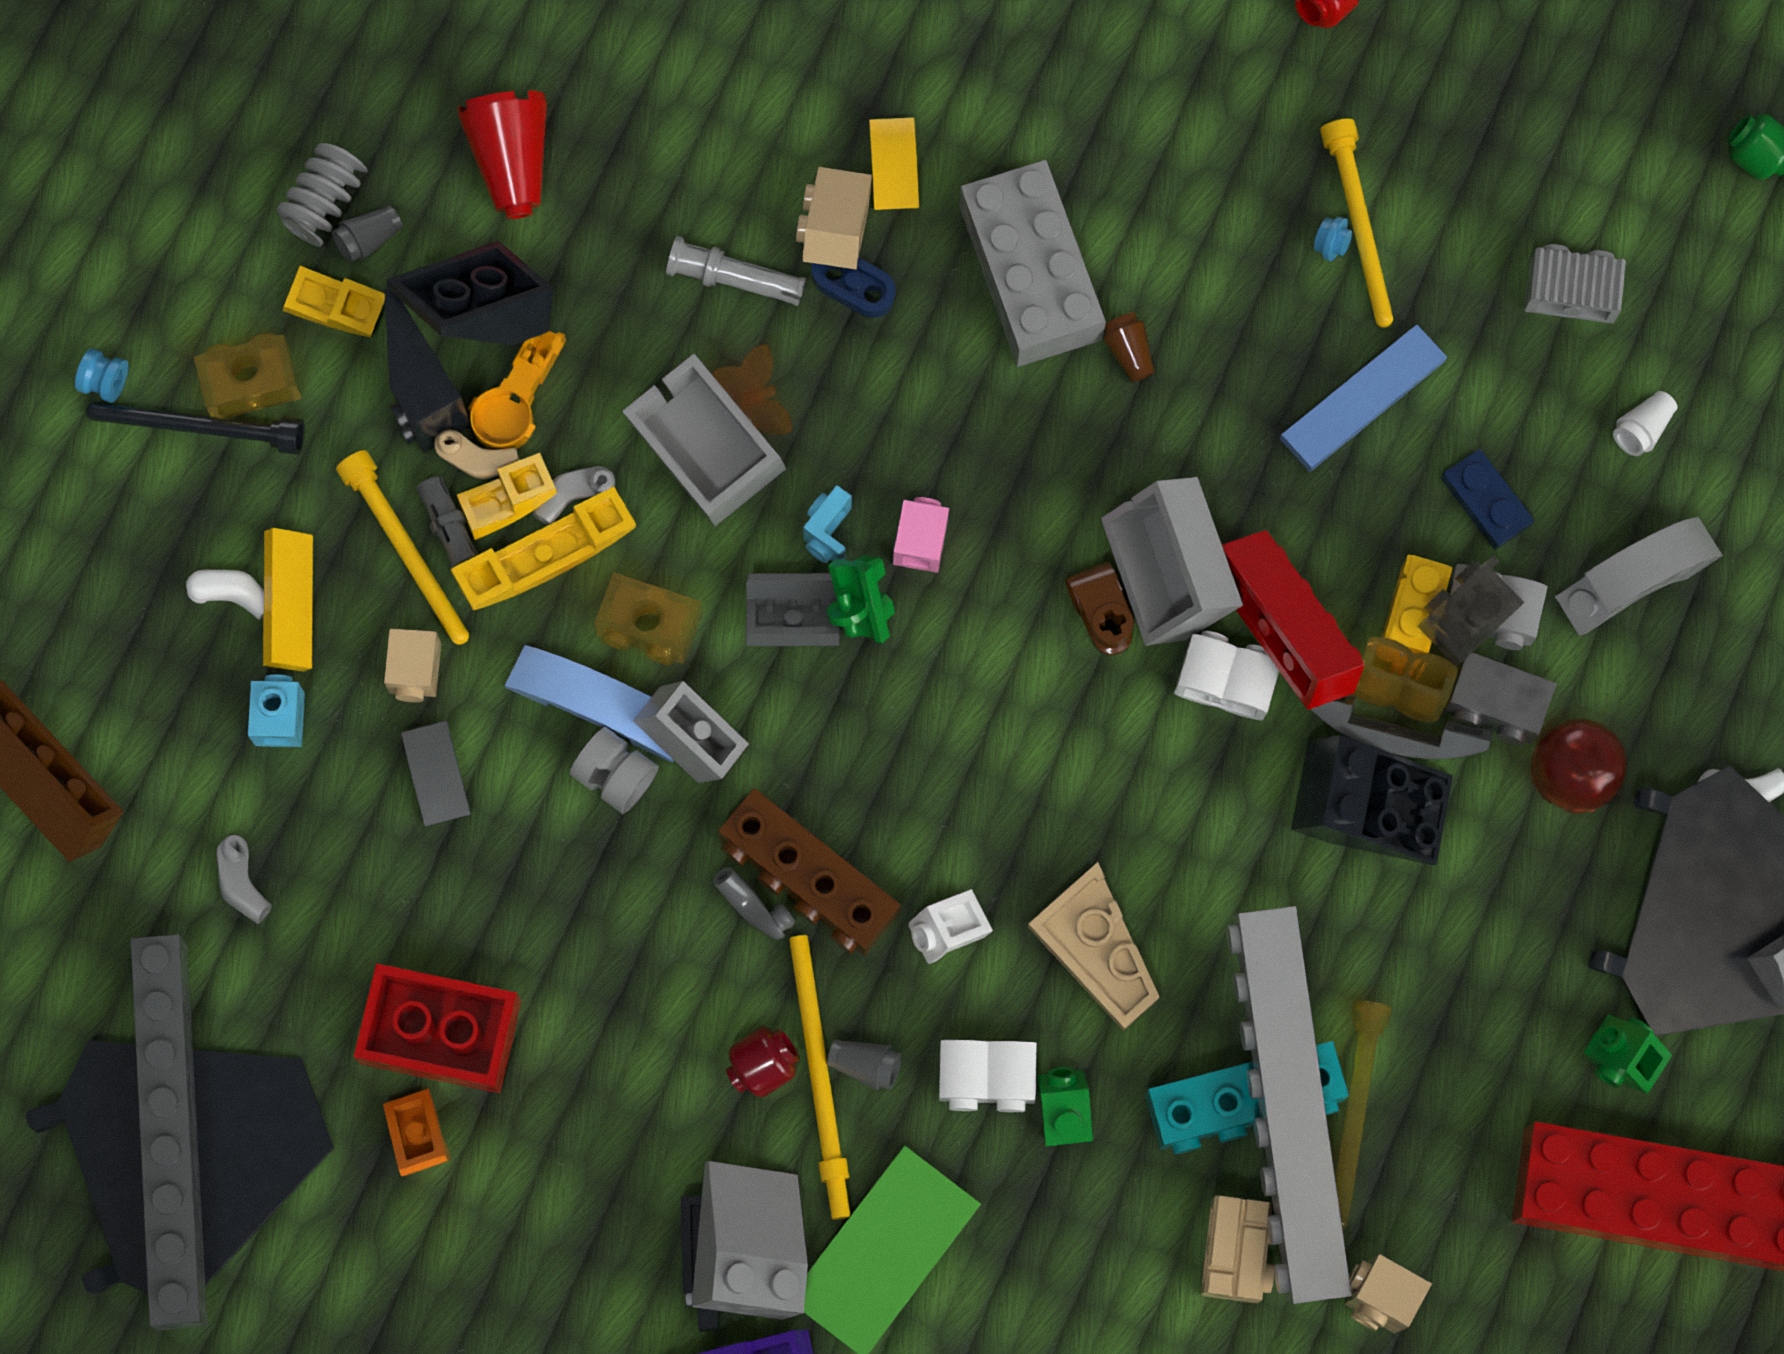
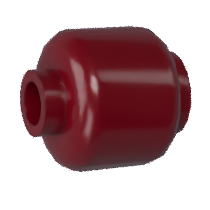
[726,1026,800,1098]

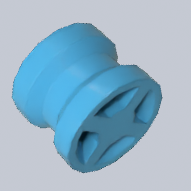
[75,348,129,403]

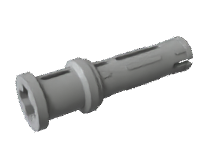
[666,236,806,306]

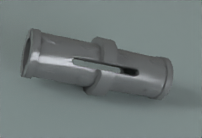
[416,476,479,568]

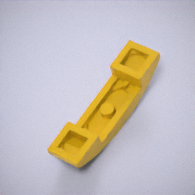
[451,486,636,610]

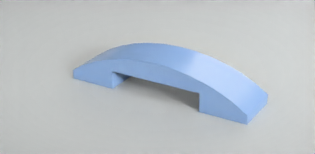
[505,645,674,763]

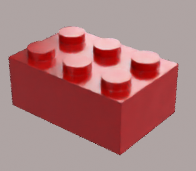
[353,963,522,1094]

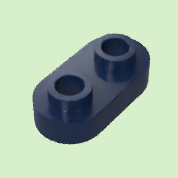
[812,258,896,318]

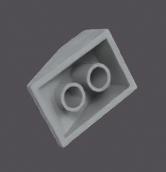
[692,1161,808,1320]

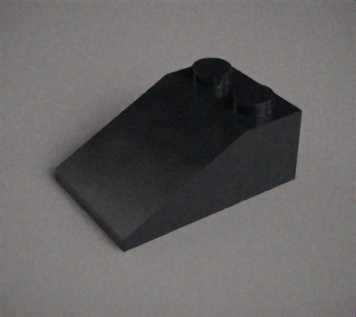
[386,241,554,346]
[384,288,471,454]

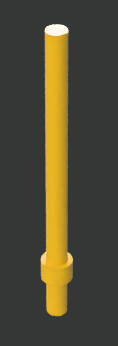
[789,935,851,1220]

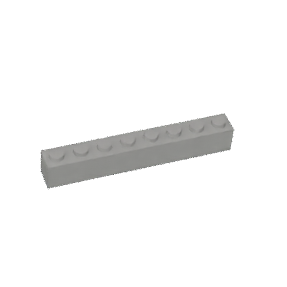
[1226,906,1352,1304]

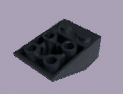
[1291,735,1453,865]

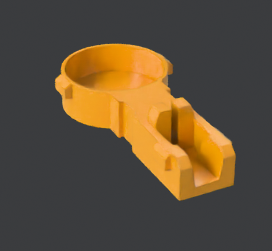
[468,330,566,450]

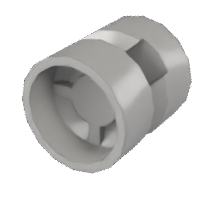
[570,727,659,814]

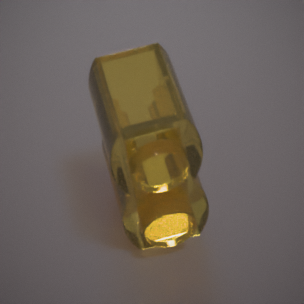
[1354,637,1459,722]

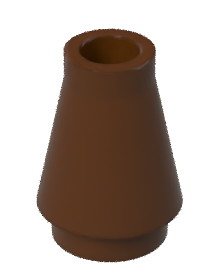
[1102,312,1156,383]

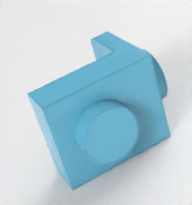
[803,486,852,563]

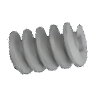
[276,143,368,247]

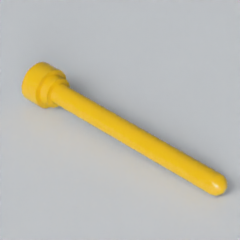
[1320,119,1393,328]
[336,450,469,645]

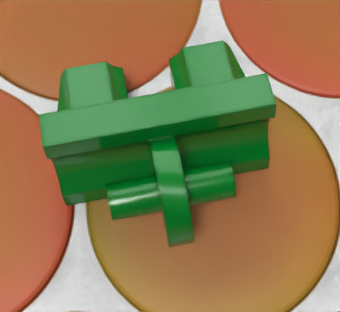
[826,555,895,644]

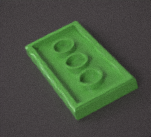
[804,1146,981,1354]

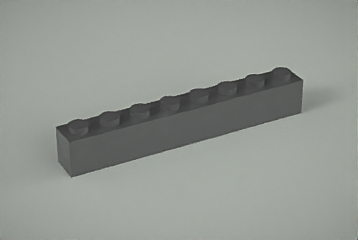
[131,934,207,1331]

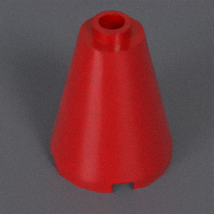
[457,91,547,219]

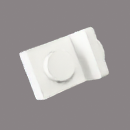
[909,889,993,964]

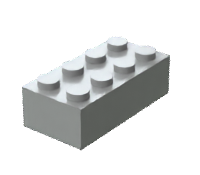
[959,160,1106,367]

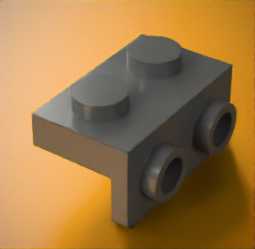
[746,573,839,646]

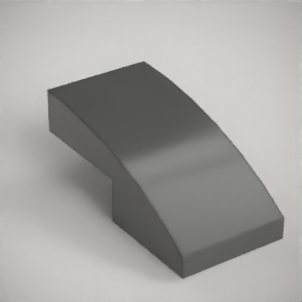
[401,720,471,826]

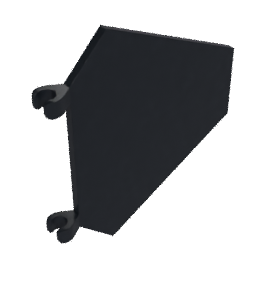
[1588,766,1784,1036]
[26,1040,335,1294]

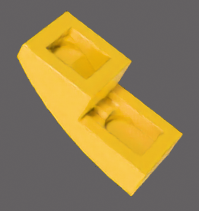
[869,118,919,210]
[283,266,385,337]
[457,453,557,540]

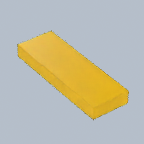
[263,528,313,672]

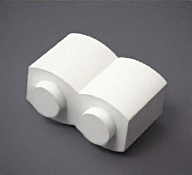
[1174,631,1279,721]
[939,1040,1036,1112]

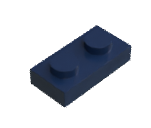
[1441,449,1535,550]

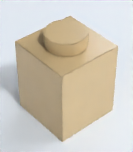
[384,629,441,702]

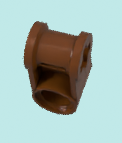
[1065,561,1134,656]

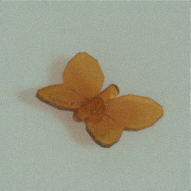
[712,344,793,436]

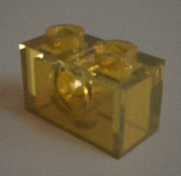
[194,333,302,418]
[594,572,703,665]

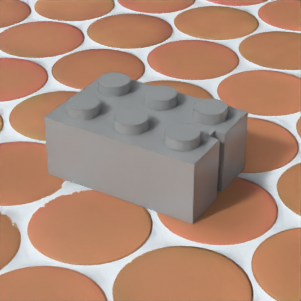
[623,354,786,526]
[1101,477,1243,646]

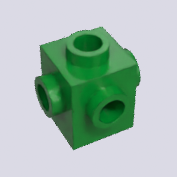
[1583,1014,1672,1094]

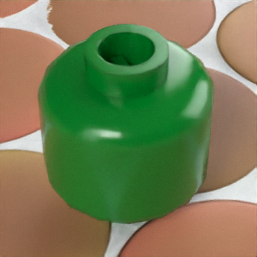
[1727,113,1784,180]

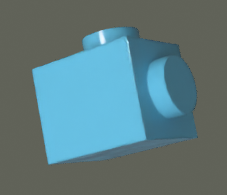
[248,675,305,747]

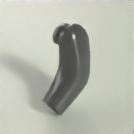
[713,867,795,940]

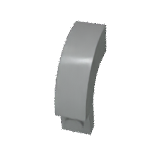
[1555,517,1723,636]

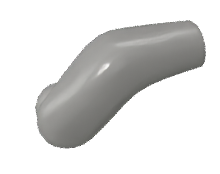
[532,466,615,525]
[216,835,272,924]

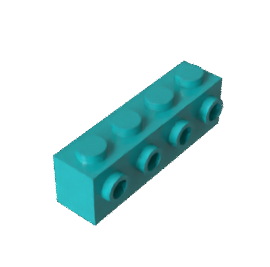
[1145,1041,1349,1155]

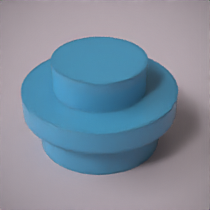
[1314,217,1352,262]

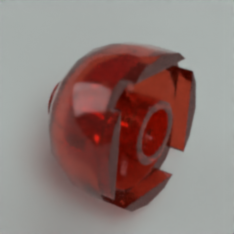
[1530,718,1627,814]

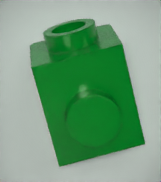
[1037,1067,1093,1147]

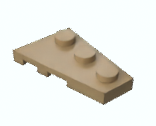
[1028,862,1160,1031]

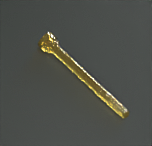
[1335,1001,1392,1230]

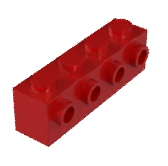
[1222,530,1365,710]

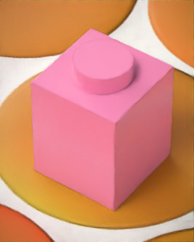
[893,497,949,573]

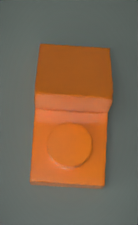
[383,1088,452,1177]

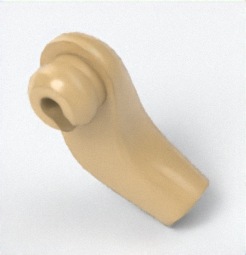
[434,429,519,479]

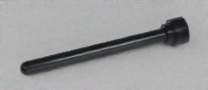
[85,403,305,455]

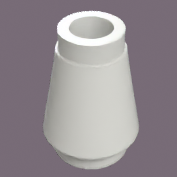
[1613,391,1677,456]

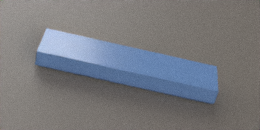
[1280,325,1447,472]

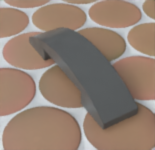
[1311,694,1493,759]

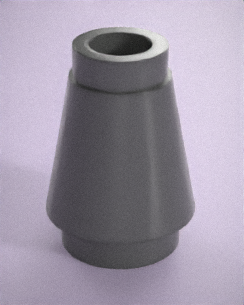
[332,205,403,263]
[827,1039,901,1091]

